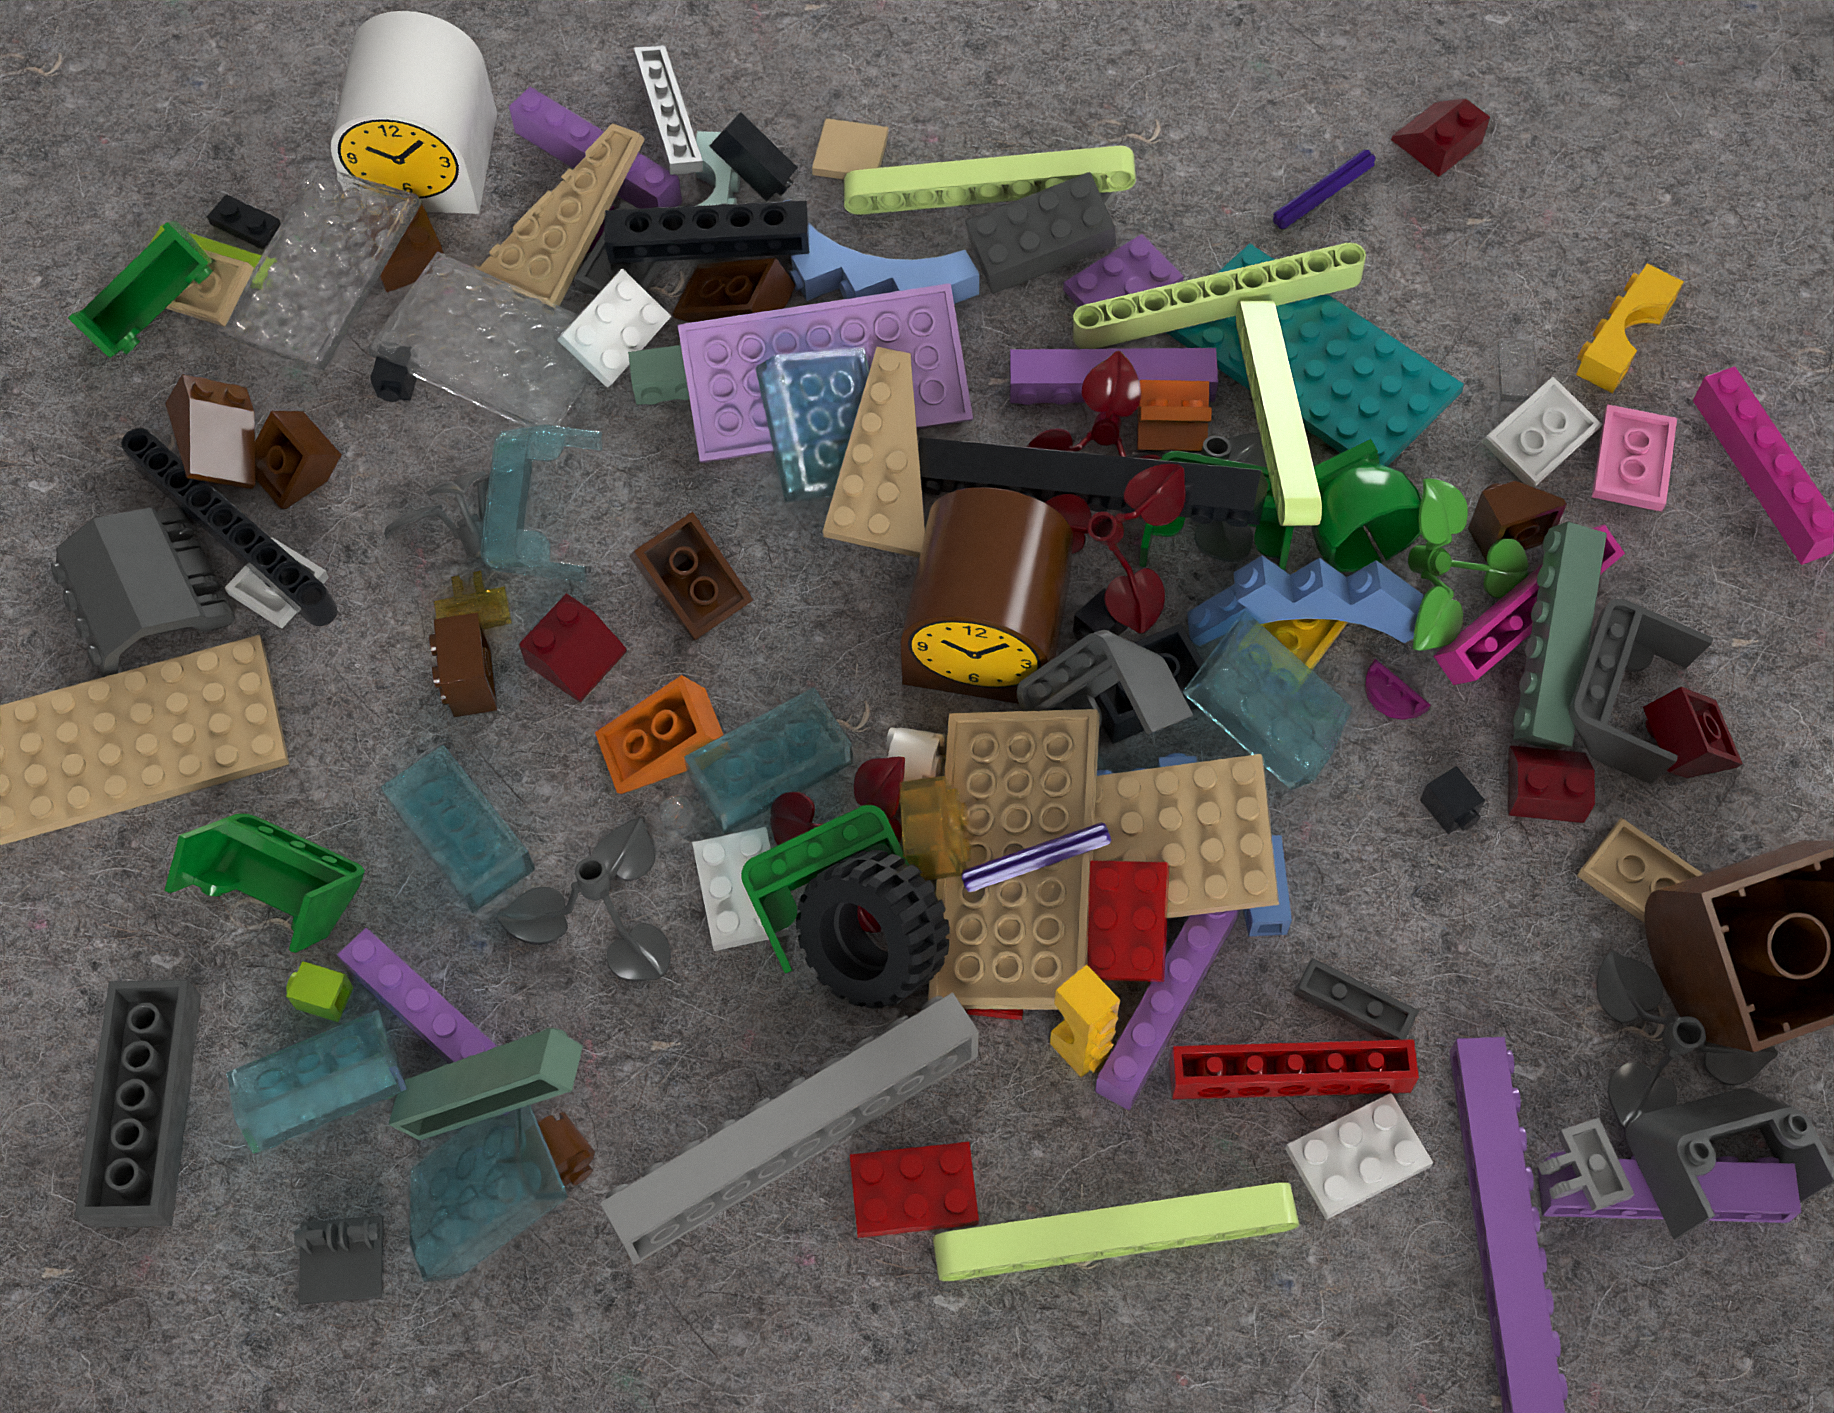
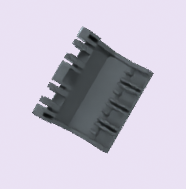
[51,507,235,677]

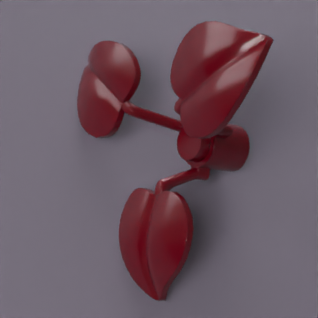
[1026,350,1161,460]
[1045,464,1186,634]
[770,756,905,933]

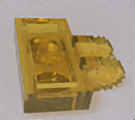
[434,571,513,629]

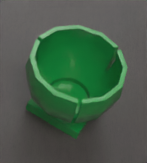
[1311,439,1423,572]

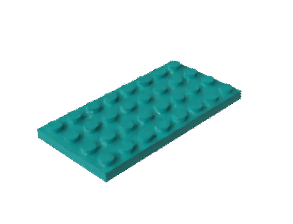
[1165,243,1464,467]

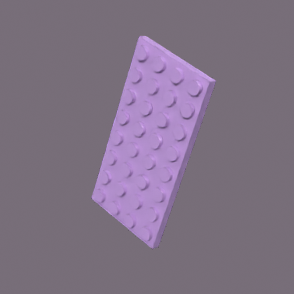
[678,283,973,463]

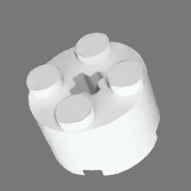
[886,727,947,808]

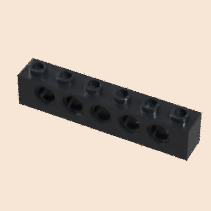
[604,200,810,264]

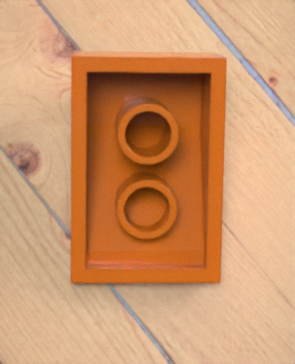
[595,675,729,794]

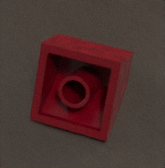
[1391,98,1490,177]
[519,593,627,703]
[1643,686,1743,778]
[1508,745,1595,823]

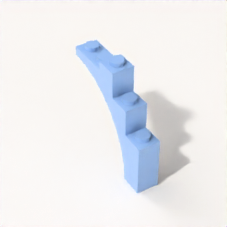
[783,199,980,304]

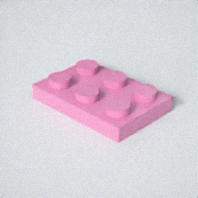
[1592,404,1677,512]

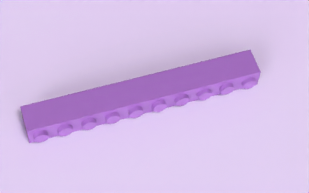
[1449,1037,1568,1413]

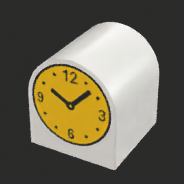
[331,11,497,214]

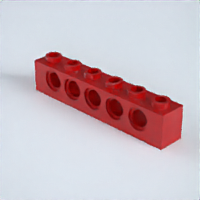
[1169,1039,1419,1100]

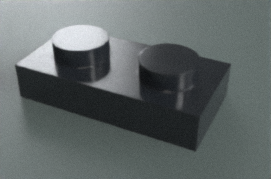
[207,194,282,250]

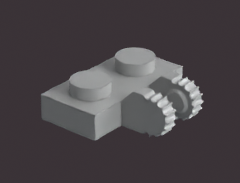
[1538,1118,1635,1211]

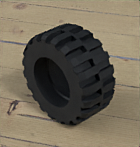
[796,850,950,1009]

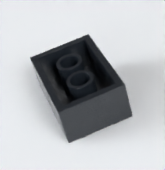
[1094,623,1215,744]

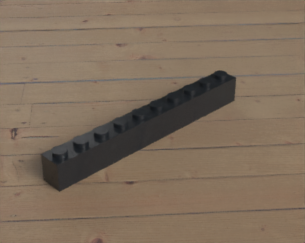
[918,437,1268,527]

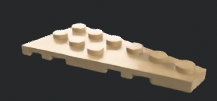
[468,123,645,312]
[823,347,925,558]

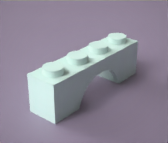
[696,131,740,206]

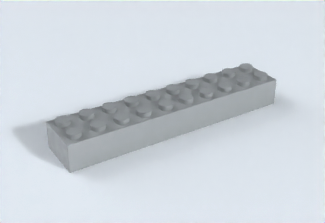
[600,992,979,1265]

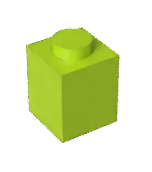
[286,961,354,1022]

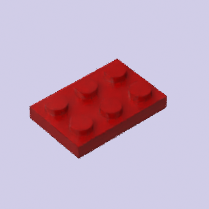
[1087,860,1170,982]
[849,1141,979,1238]

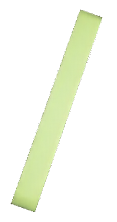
[844,146,1136,215]
[1073,243,1366,349]
[1236,300,1322,526]
[933,1183,1299,1281]

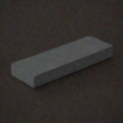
[1294,958,1419,1040]

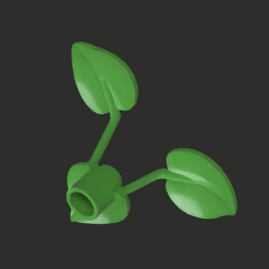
[1408,478,1529,651]

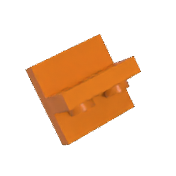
[1137,380,1212,451]

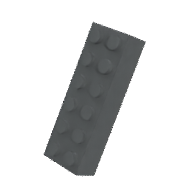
[75,980,201,1228]

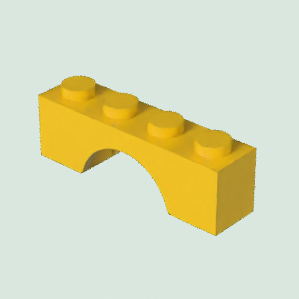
[1576,263,1684,394]
[1050,964,1120,1078]

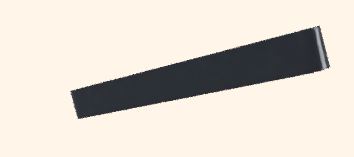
[121,428,338,626]

